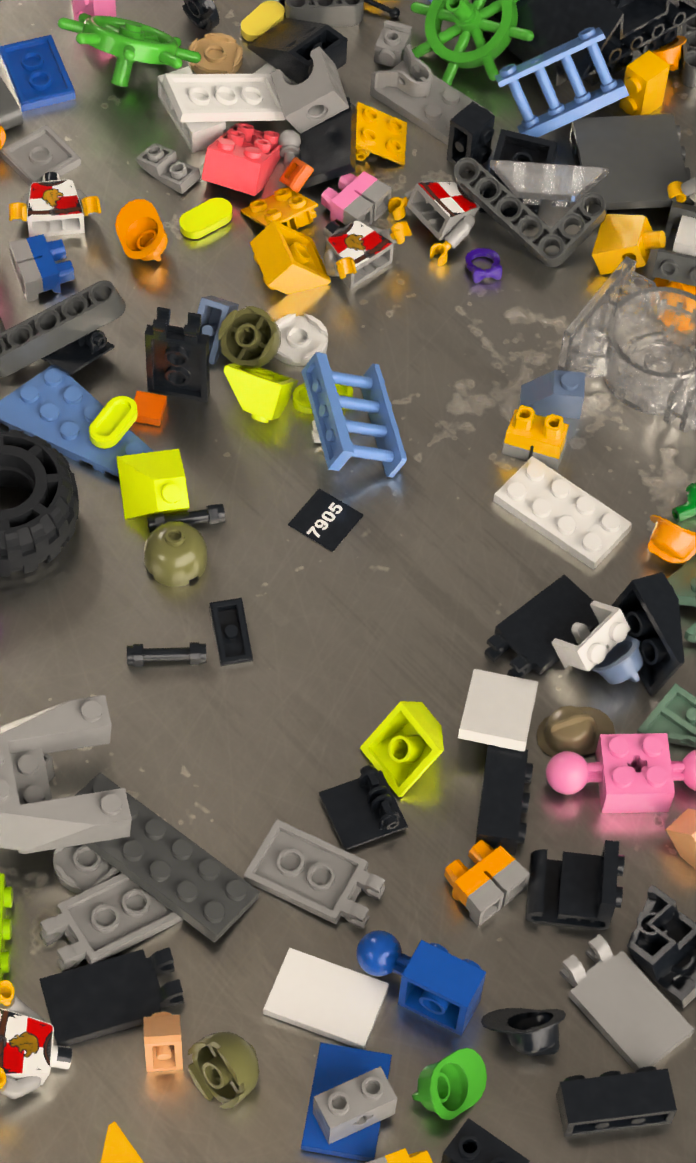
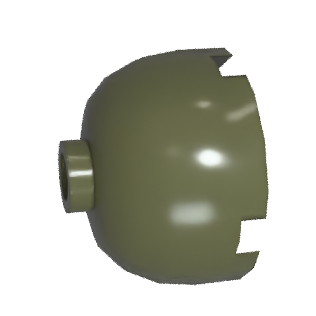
[218,306,281,369]
[144,521,207,587]
[188,1032,260,1109]

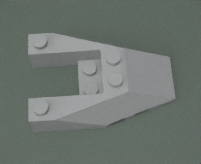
[0,695,132,854]

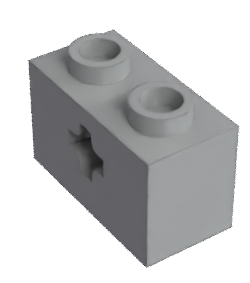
[313,1066,397,1144]

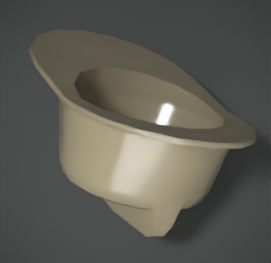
[536,706,615,758]

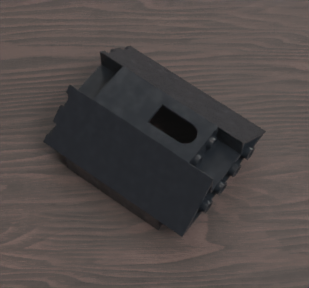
[472,0,696,87]

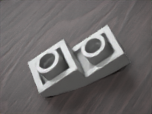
[136,142,201,194]

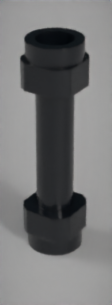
[147,504,226,533]
[127,642,207,667]

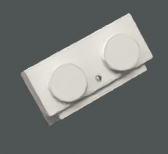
[551,600,631,672]

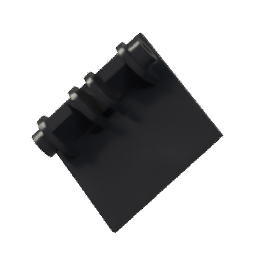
[41,330,115,375]
[319,765,408,850]

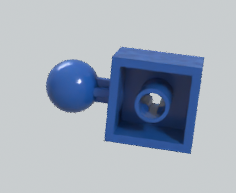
[356,930,486,1036]

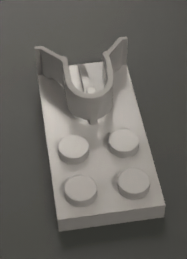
[370,44,492,145]

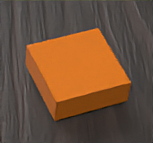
[279,157,314,193]
[134,391,167,426]

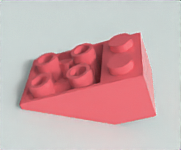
[201,122,282,196]

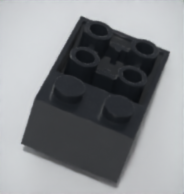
[248,18,348,84]

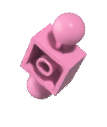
[546,733,696,813]

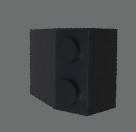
[479,129,558,217]
[611,572,685,696]

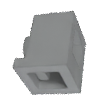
[374,20,412,67]

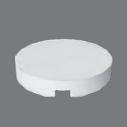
[275,313,328,367]

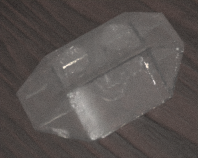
[489,159,609,207]

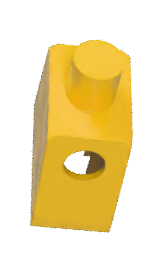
[592,214,666,275]

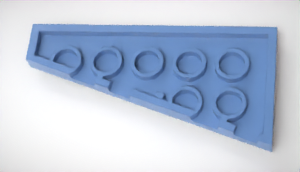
[0,365,154,477]

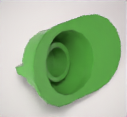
[412,1048,487,1120]

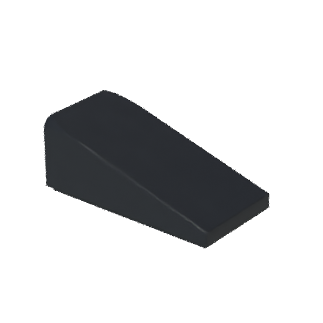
[209,598,253,666]

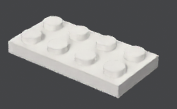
[163,73,285,122]
[493,456,632,570]

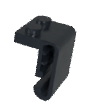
[526,840,625,930]

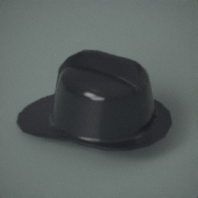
[481,1008,566,1056]

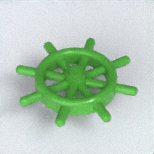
[411,0,534,86]
[58,13,201,87]

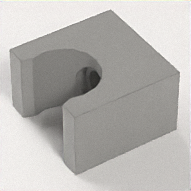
[270,46,349,134]

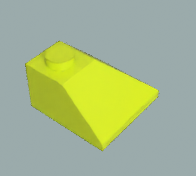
[223,363,298,423]
[116,449,190,520]
[360,701,444,797]

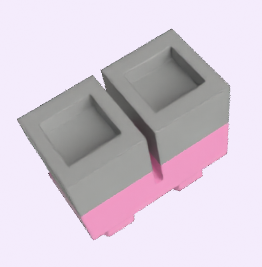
[321,171,392,226]

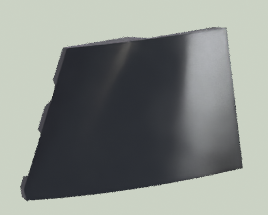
[627,885,696,1009]

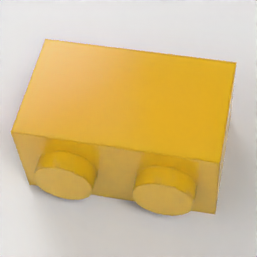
[619,50,670,115]

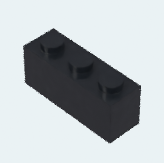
[475,744,533,855]
[556,1066,677,1137]

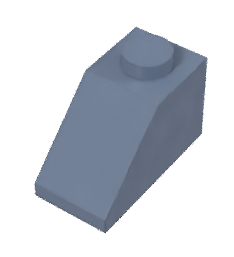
[197,295,239,365]
[520,370,586,419]

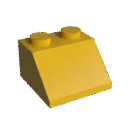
[249,220,331,295]

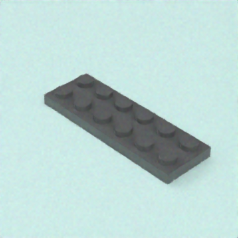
[75,773,260,943]

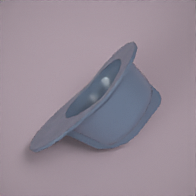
[591,635,643,684]

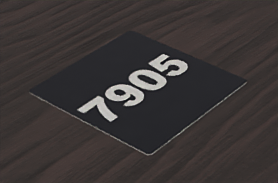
[288,489,364,552]

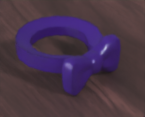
[465,248,502,283]

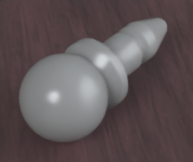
[278,130,301,171]

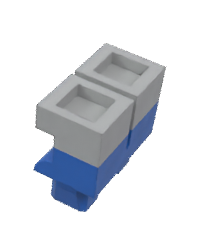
[9,234,75,303]

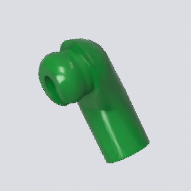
[672,483,696,523]

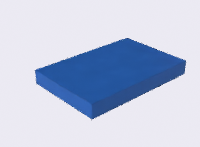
[0,35,76,112]
[301,1042,392,1162]

